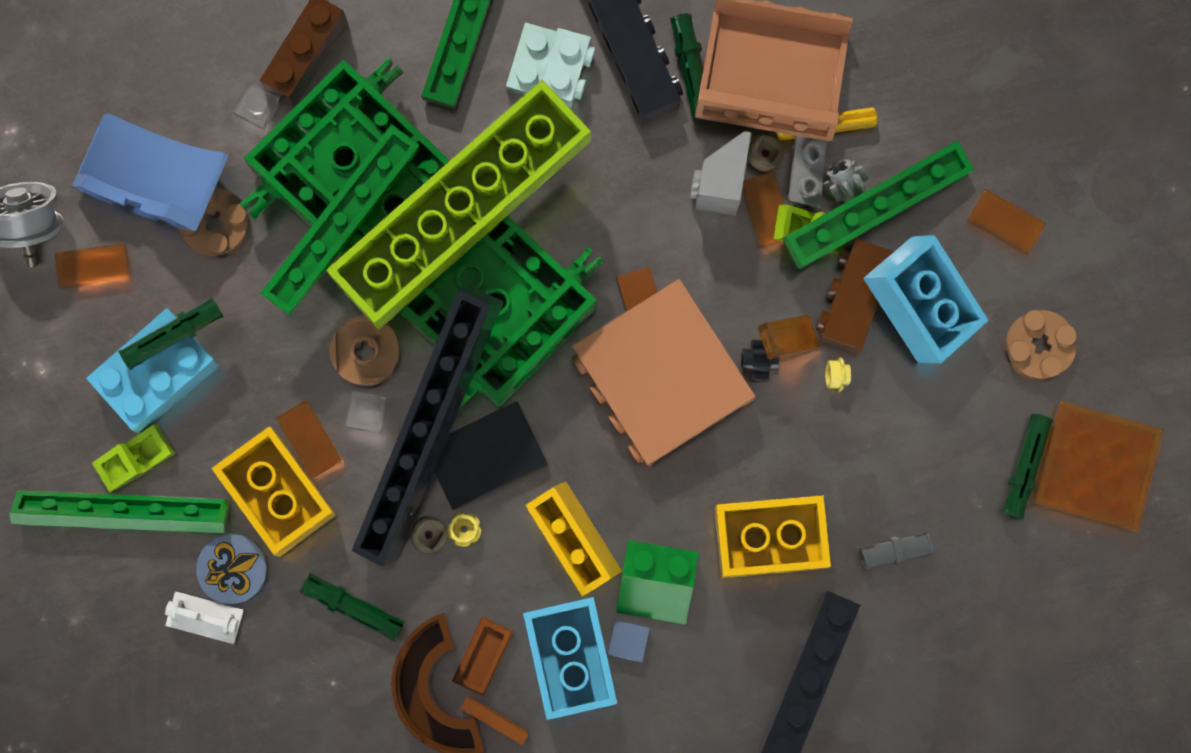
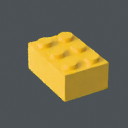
[211,426,337,557]
[714,495,831,578]

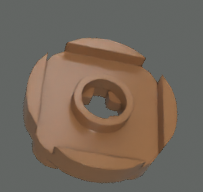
[178,187,249,257]
[1004,310,1077,381]
[329,315,401,386]

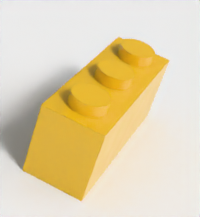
[525,481,622,597]

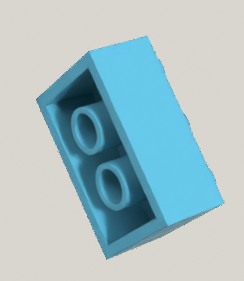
[863,235,989,363]
[86,308,220,434]
[523,597,618,720]

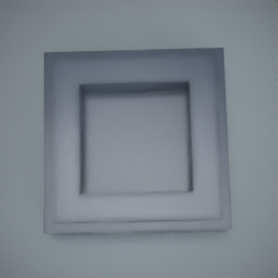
[608,620,650,663]

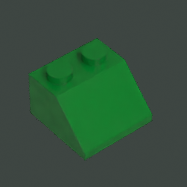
[616,540,699,625]

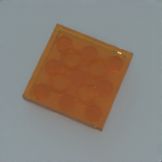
[1033,401,1164,532]

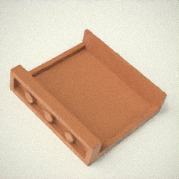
[695,0,853,142]
[571,279,756,467]

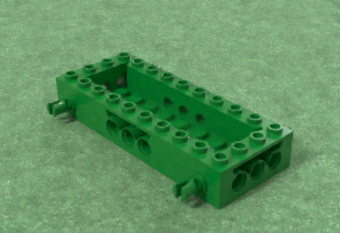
[239,57,604,408]

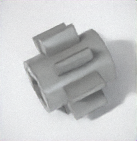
[823,159,869,203]

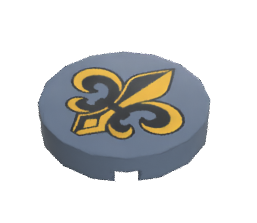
[196,534,268,605]

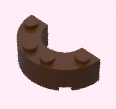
[391,613,486,753]

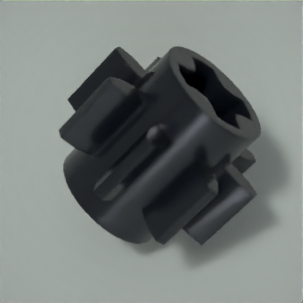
[741,339,779,382]

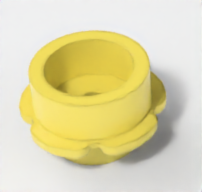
[825,357,851,392]
[446,512,481,547]

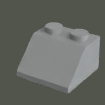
[690,131,751,216]

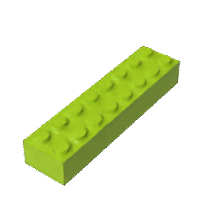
[327,79,591,330]

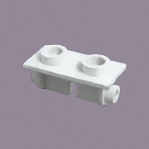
[165,591,244,644]

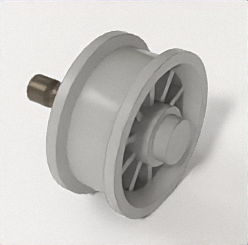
[0,182,63,267]

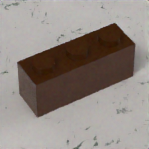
[259,0,348,108]
[816,238,894,355]

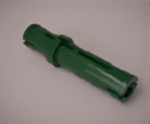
[670,13,703,119]
[118,297,224,371]
[1001,413,1053,521]
[300,573,405,642]

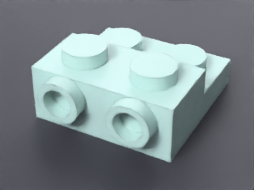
[506,22,596,108]

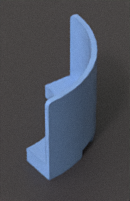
[72,113,228,231]

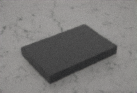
[434,401,548,511]

